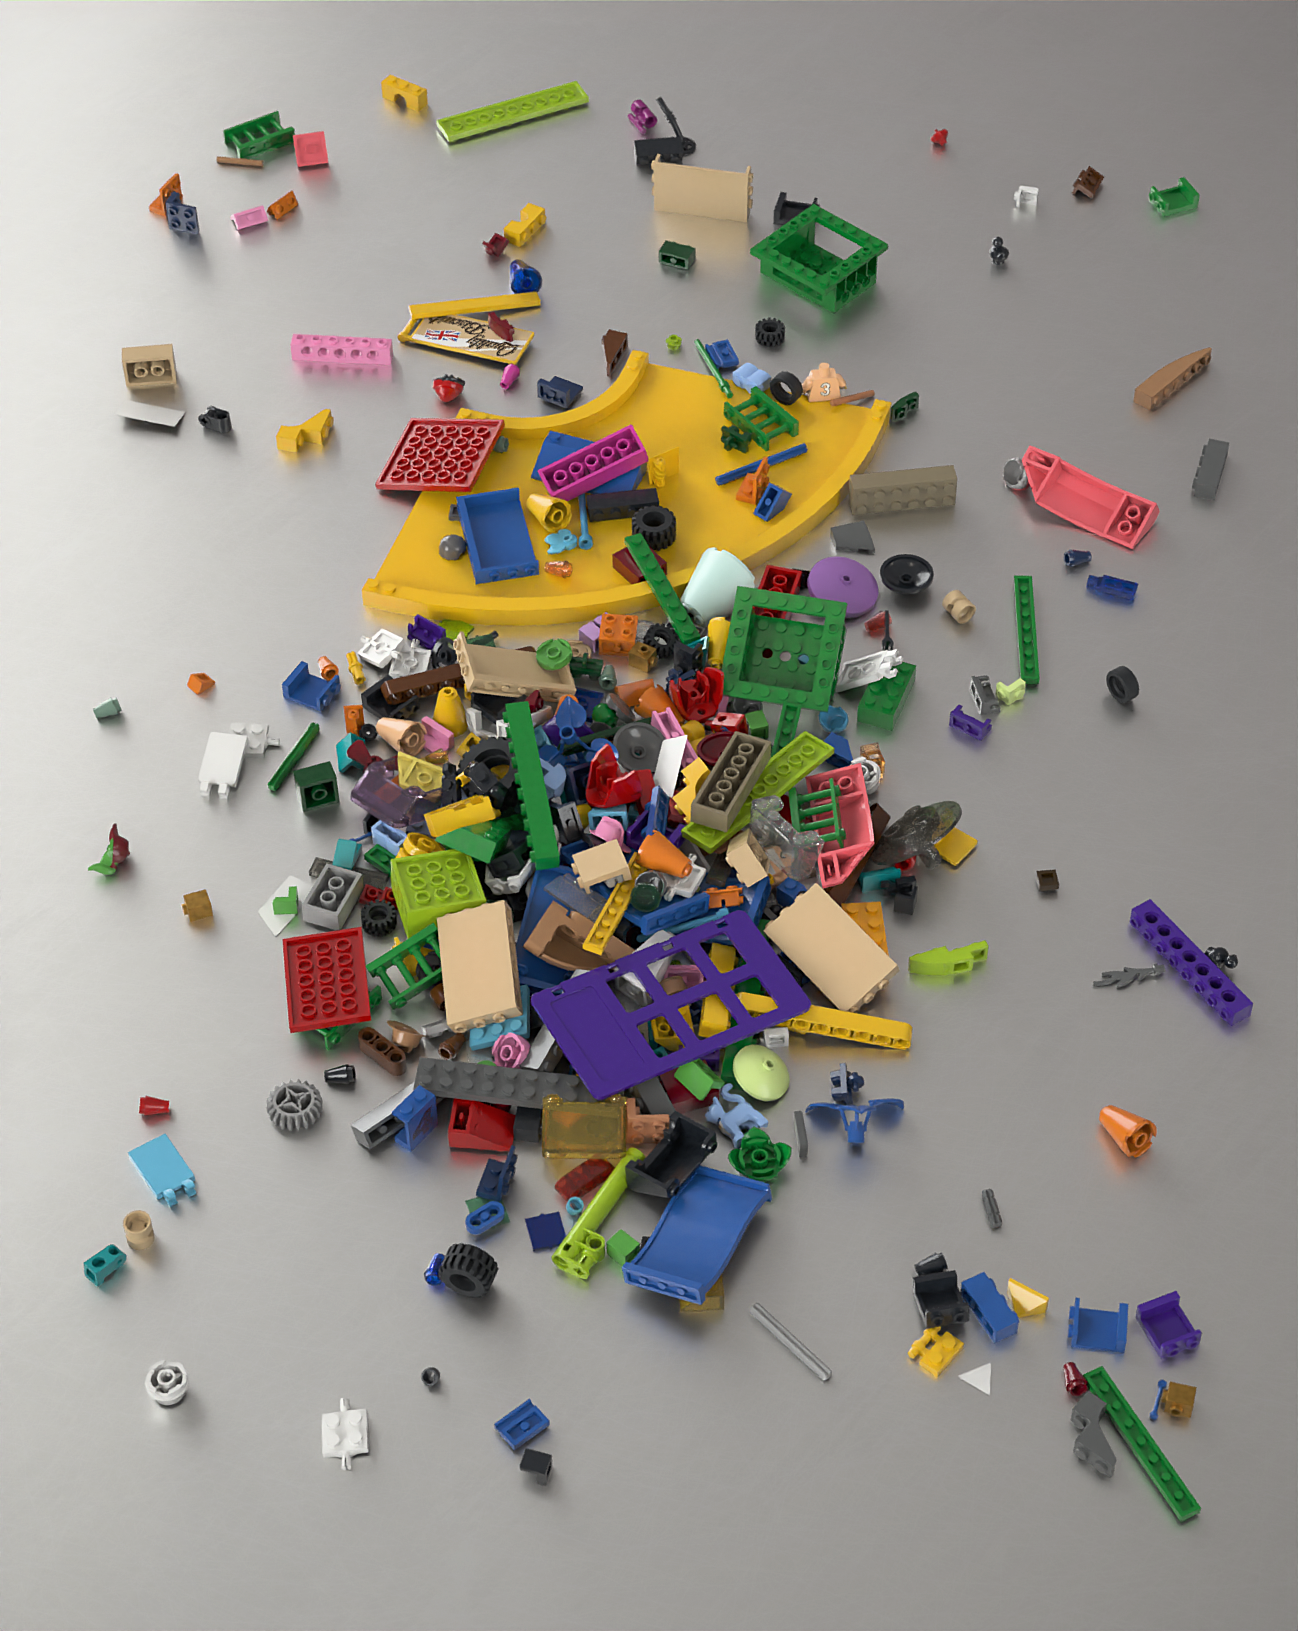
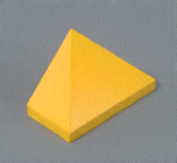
[1007,1278,1049,1318]

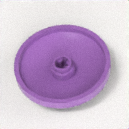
[807,556,878,618]

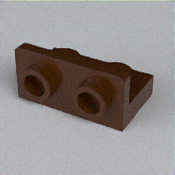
[1071,166,1104,198]

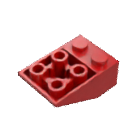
[448,1098,516,1152]

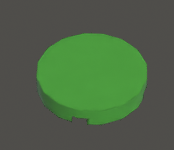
[536,638,573,670]

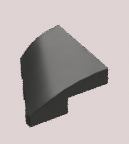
[830,520,875,553]

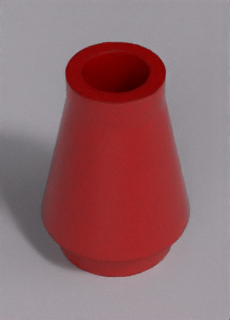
[139,1095,169,1116]

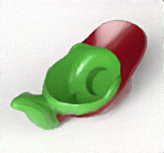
[88,823,130,875]

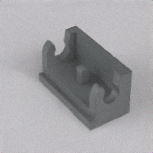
[970,675,1001,715]

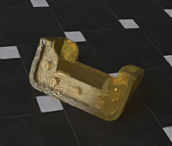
[542,1094,627,1159]

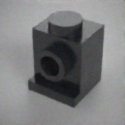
[507,893,528,923]

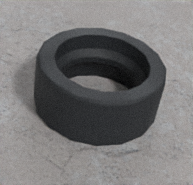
[770,371,803,405]
[1106,666,1139,703]

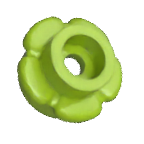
[666,335,682,350]

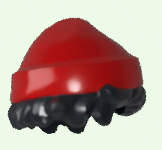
[432,374,465,402]

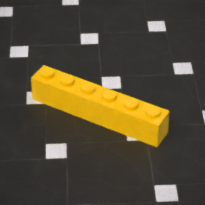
[698,943,738,1038]

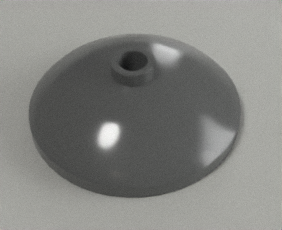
[612,722,666,773]

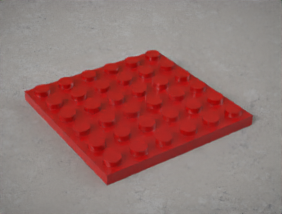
[375,418,505,492]

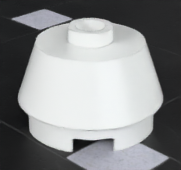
[851,757,881,795]
[145,1360,190,1405]

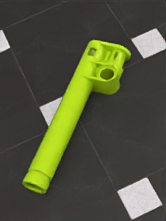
[551,1147,646,1279]

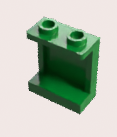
[1149,177,1200,217]

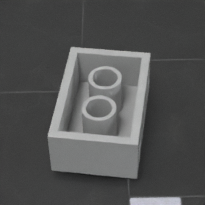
[301,863,364,930]

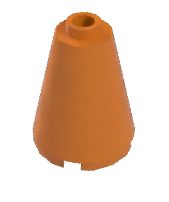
[634,684,685,727]
[636,830,693,878]
[1099,1105,1157,1158]

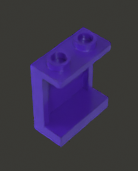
[625,810,685,850]
[1135,1291,1202,1359]

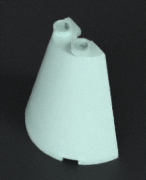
[680,547,759,629]

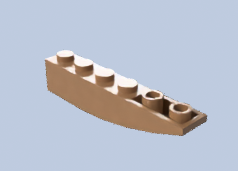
[1133,347,1212,410]

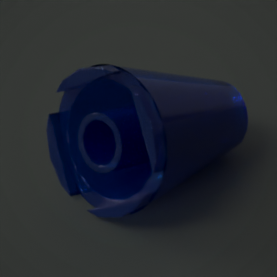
[510,259,542,294]

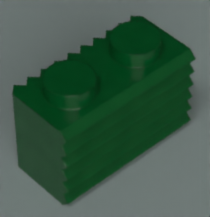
[658,240,696,270]

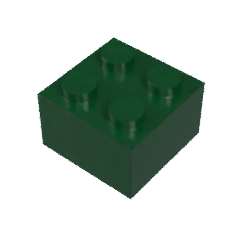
[293,761,340,812]

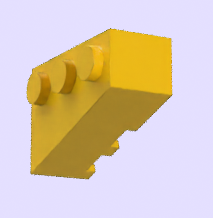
[424,795,496,837]

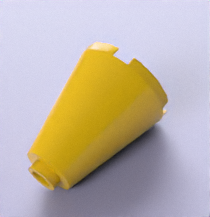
[526,493,572,533]
[708,617,731,670]
[432,687,468,737]

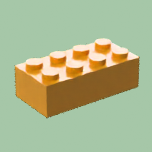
[841,901,889,956]

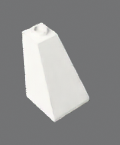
[614,930,675,1007]

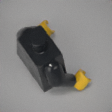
[455,760,509,820]

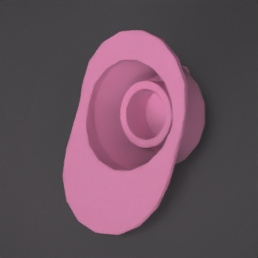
[590,816,631,853]

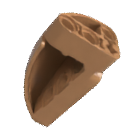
[523,900,635,972]

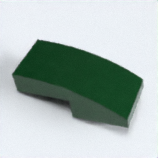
[891,391,919,422]

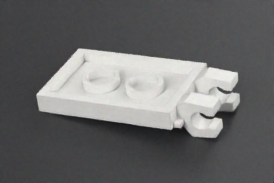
[836,649,904,693]
[198,732,248,800]

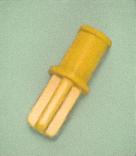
[346,651,366,685]

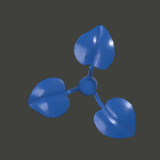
[538,696,619,768]
[806,1098,904,1143]

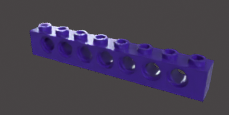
[1130,899,1253,1026]

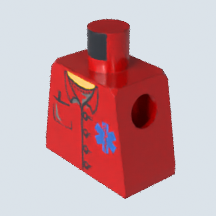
[704,712,749,735]

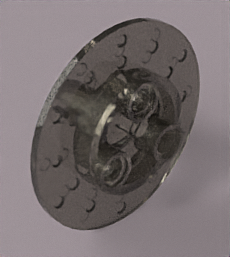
[870,801,962,869]

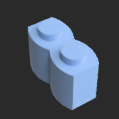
[733,363,771,394]
[371,819,407,856]

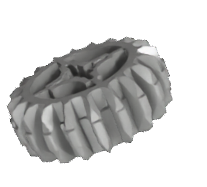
[266,1079,323,1132]

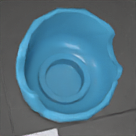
[818,705,849,734]

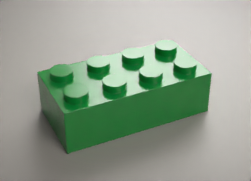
[857,662,916,731]

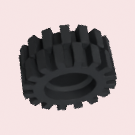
[755,318,785,347]
[643,623,678,659]
[361,899,397,937]

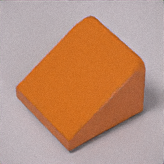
[187,673,215,694]

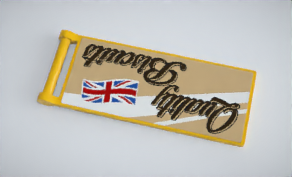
[397,315,534,365]

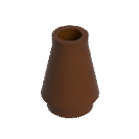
[438,1033,466,1060]

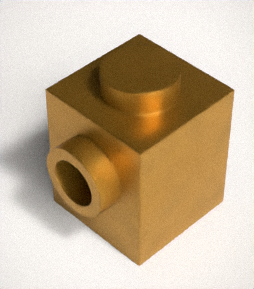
[628,641,658,673]
[181,889,213,922]
[1161,1381,1197,1418]

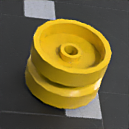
[396,832,444,858]

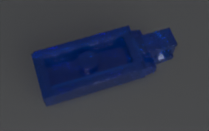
[1086,575,1139,600]

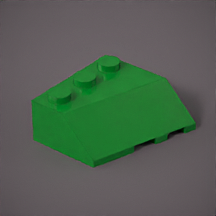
[435,819,513,864]

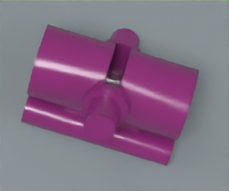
[627,99,657,135]

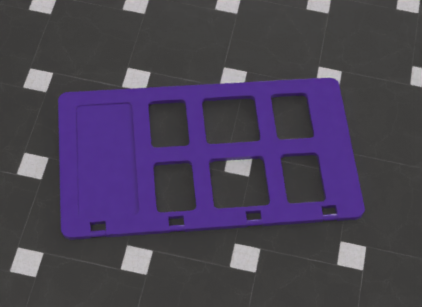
[531,910,811,1100]

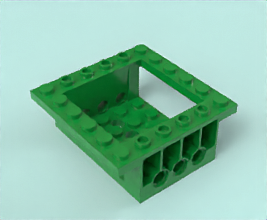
[750,204,888,314]
[722,586,848,713]

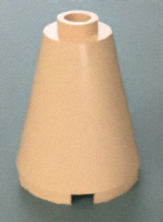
[376,717,427,757]

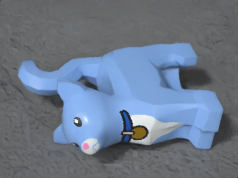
[704,1083,768,1149]

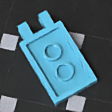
[128,1134,197,1207]

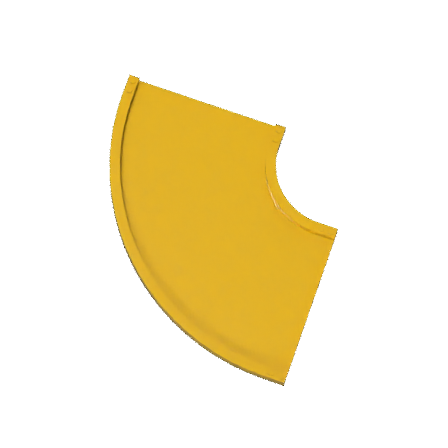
[362,350,892,626]

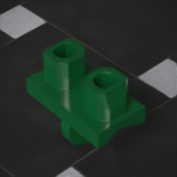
[721,425,752,453]
[569,652,604,681]

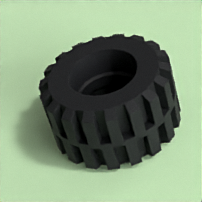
[632,505,676,551]
[438,1243,498,1298]

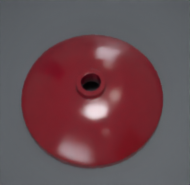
[697,731,735,767]

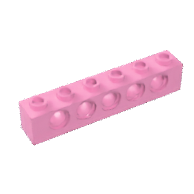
[290,334,393,365]

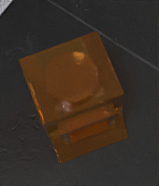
[860,742,885,773]

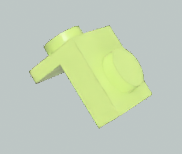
[995,678,1026,705]

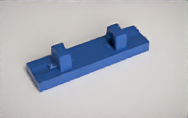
[641,785,670,839]

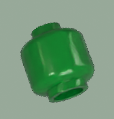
[591,703,619,728]

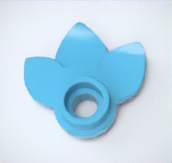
[544,529,577,554]

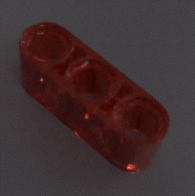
[554,1153,615,1202]

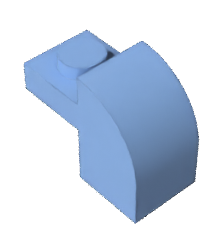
[540,758,566,799]

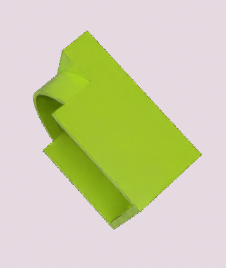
[391,849,486,939]

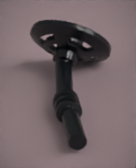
[656,96,696,156]
[431,631,499,669]

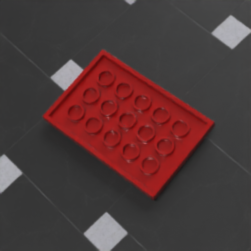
[282,927,372,1033]

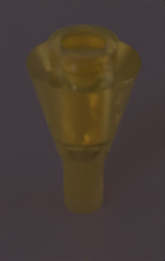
[419,748,449,766]

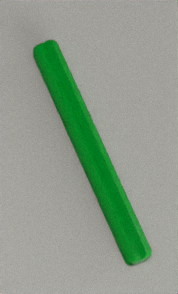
[268,722,320,791]

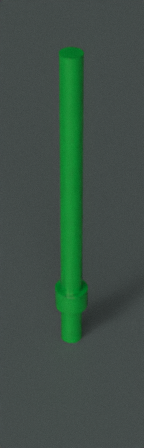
[694,339,733,398]

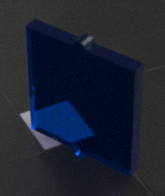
[525,1211,566,1252]

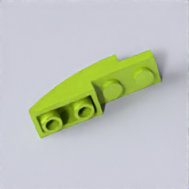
[908,940,989,975]

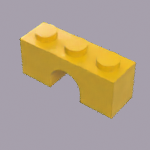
[381,74,428,112]
[503,203,546,247]

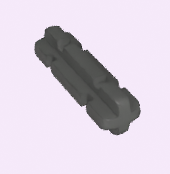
[982,1189,1002,1228]

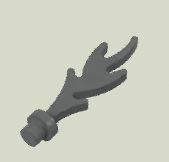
[1093,964,1165,987]

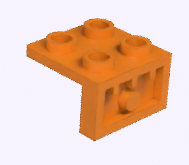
[149,173,183,216]
[736,457,770,505]
[599,614,638,656]

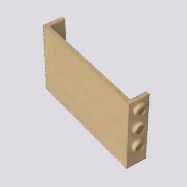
[651,154,753,222]
[453,632,576,703]
[763,883,900,1013]
[437,900,523,1033]

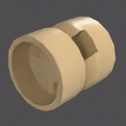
[942,590,976,624]
[123,1210,155,1250]

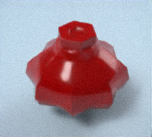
[930,129,948,146]

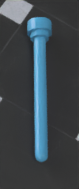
[578,493,593,550]
[636,907,729,943]

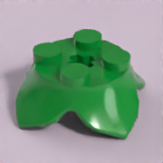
[728,1126,792,1182]

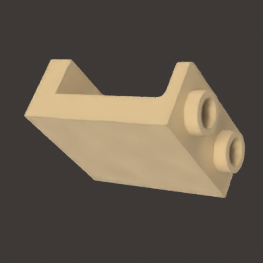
[571,839,632,894]

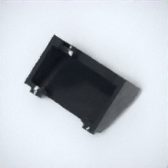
[625,1111,718,1198]

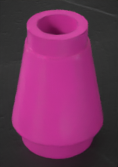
[500,364,520,389]

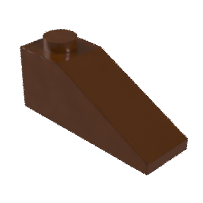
[601,329,628,377]

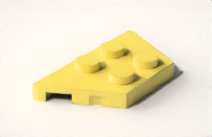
[397,751,444,802]

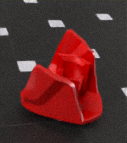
[669,667,724,723]
[586,744,642,808]

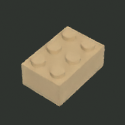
[122,344,177,387]
[726,828,770,887]

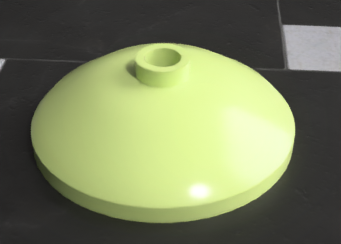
[733,1045,790,1101]

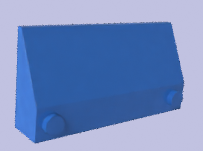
[531,431,647,494]

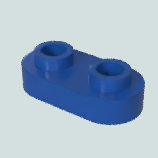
[465,1201,505,1235]

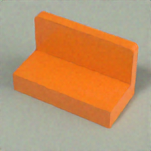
[614,679,655,707]

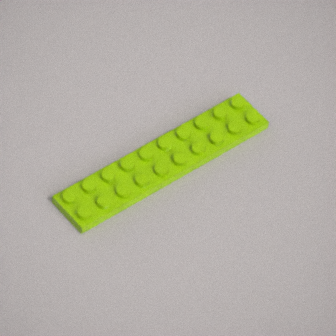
[436,81,589,142]
[681,731,835,854]

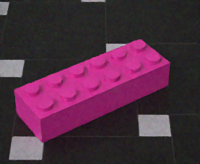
[538,424,648,501]

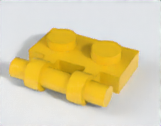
[908,1327,964,1377]

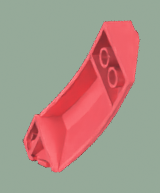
[1022,445,1160,550]
[805,763,875,888]

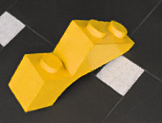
[276,409,334,452]
[672,757,711,824]

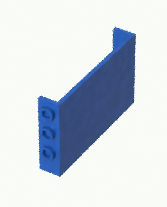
[456,487,539,584]

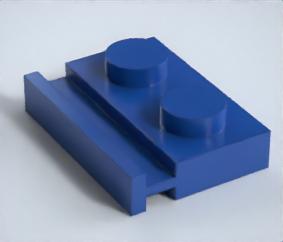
[705,339,739,369]
[494,1399,550,1451]

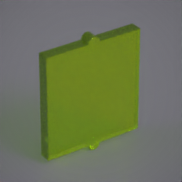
[438,619,474,644]

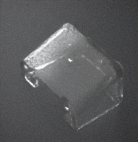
[749,795,825,881]

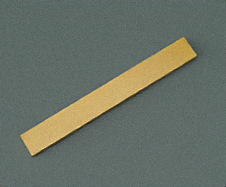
[409,292,540,319]
[582,852,648,955]

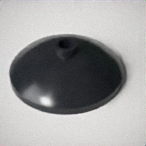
[880,554,934,594]

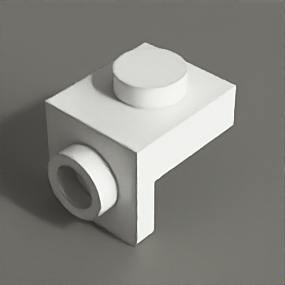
[1014,185,1039,207]
[760,1027,789,1049]

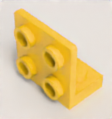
[924,810,978,866]

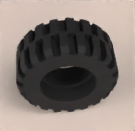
[457,737,522,811]

